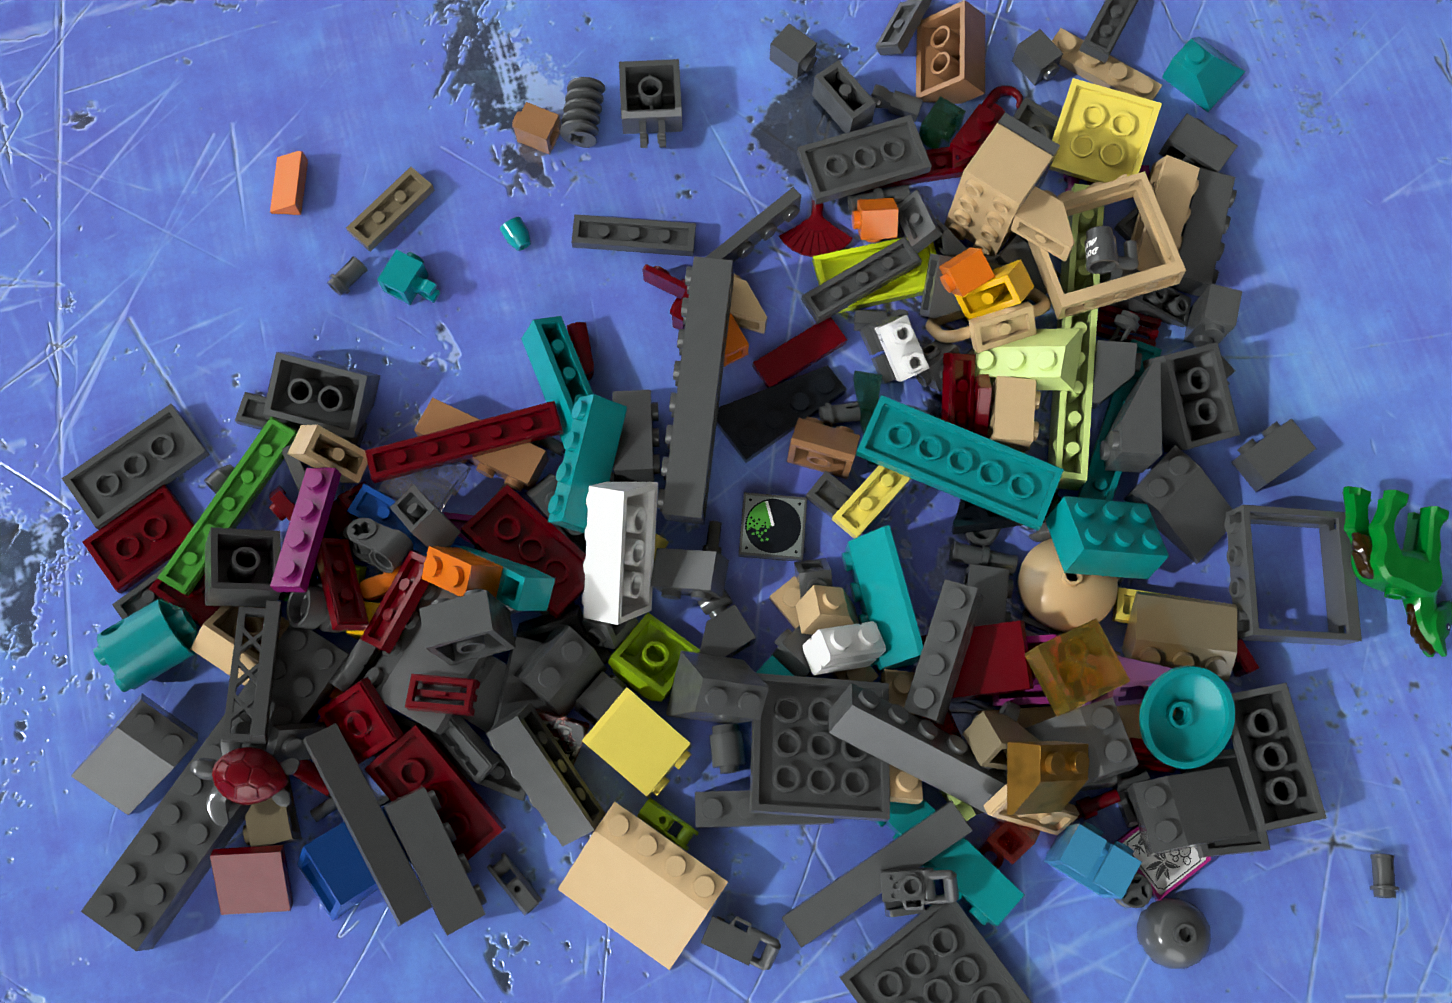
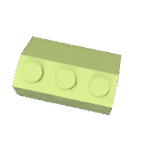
[974,328,1084,391]

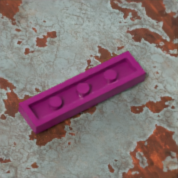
[270,468,342,593]

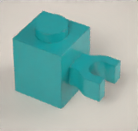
[377,249,440,305]

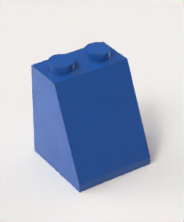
[297,805,411,921]

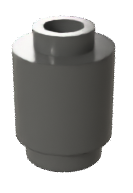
[709,724,746,774]

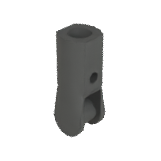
[329,639,382,692]
[487,852,543,916]

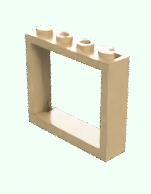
[1027,171,1186,320]

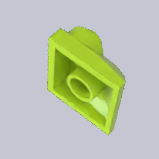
[608,612,700,702]

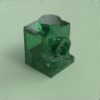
[919,96,966,149]

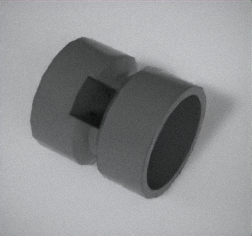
[286,585,343,633]

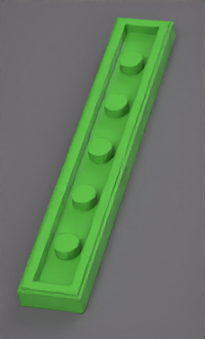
[158,417,298,596]

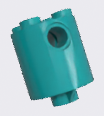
[93,598,197,692]

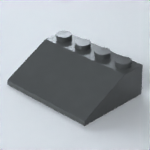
[365,583,511,735]

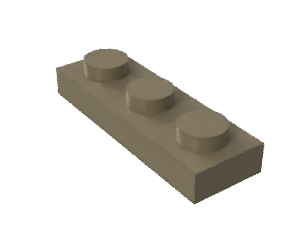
[346,167,435,252]

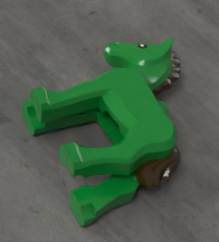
[1342,486,1452,657]

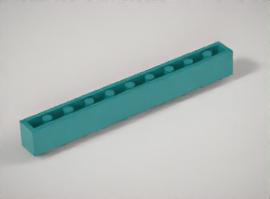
[756,655,1025,926]

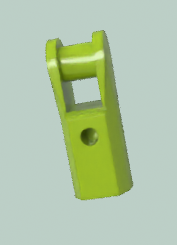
[637,797,699,851]

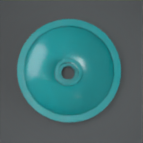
[1139,665,1235,769]

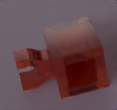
[978,820,1040,869]

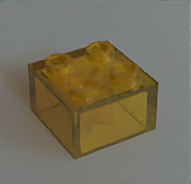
[1024,618,1130,717]

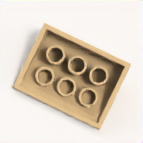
[558,802,728,970]

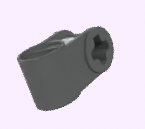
[346,518,413,573]

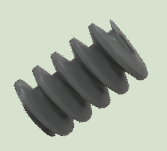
[560,77,605,148]

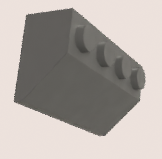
[1231,683,1327,832]

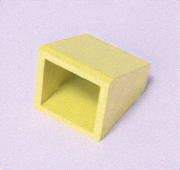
[582,687,692,798]

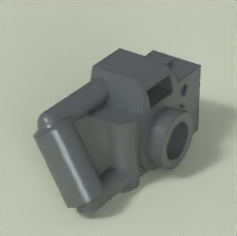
[880,867,959,911]
[701,916,781,970]

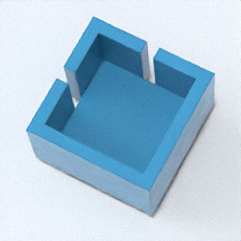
[1044,822,1142,899]

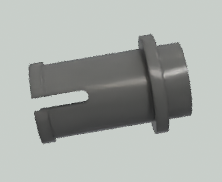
[327,256,367,296]
[819,401,861,427]
[1370,854,1399,898]

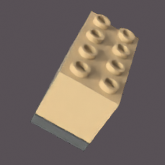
[944,113,1060,256]

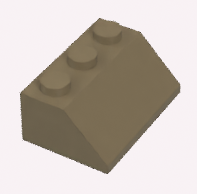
[1122,591,1237,682]

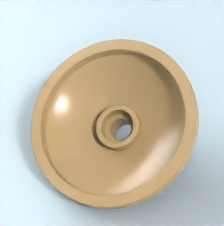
[1018,538,1118,632]

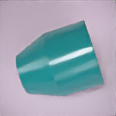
[500,217,531,251]

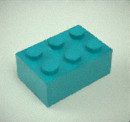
[1045,496,1169,579]

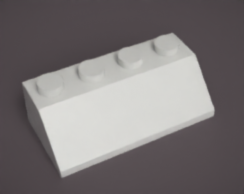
[582,482,658,625]

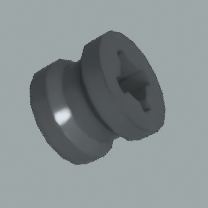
[1114,873,1152,908]

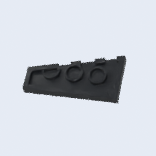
[717,365,847,463]

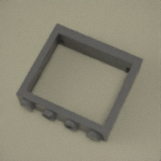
[1224,505,1362,646]

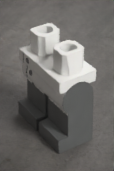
[858,315,929,384]

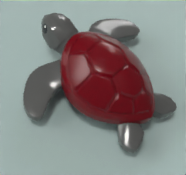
[189,722,300,826]

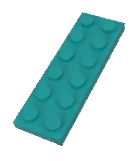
[856,395,1064,531]

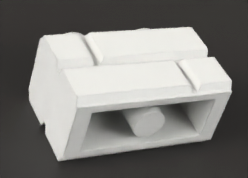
[803,621,886,676]

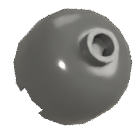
[1137,898,1211,969]

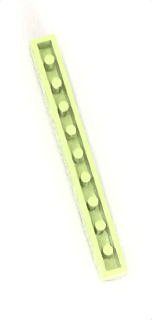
[1047,183,1104,491]

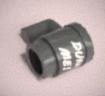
[1085,226,1139,274]

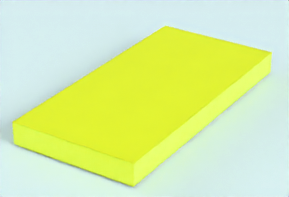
[812,237,937,314]

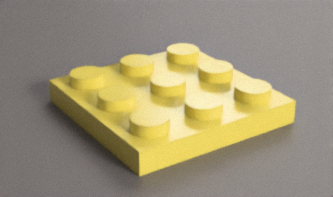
[1049,78,1162,183]

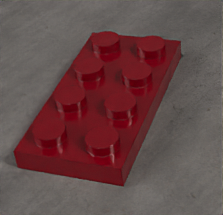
[461,485,586,619]
[364,723,506,860]

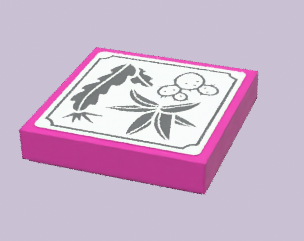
[1113,826,1212,900]

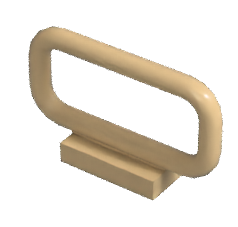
[925,288,1051,353]

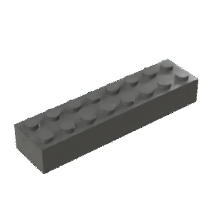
[657,256,734,525]

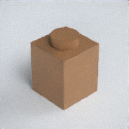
[512,102,561,155]

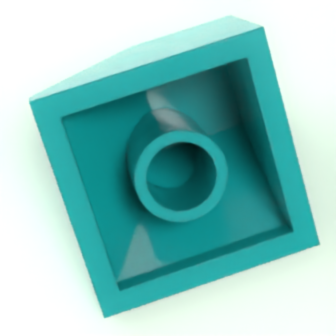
[1162,37,1245,112]

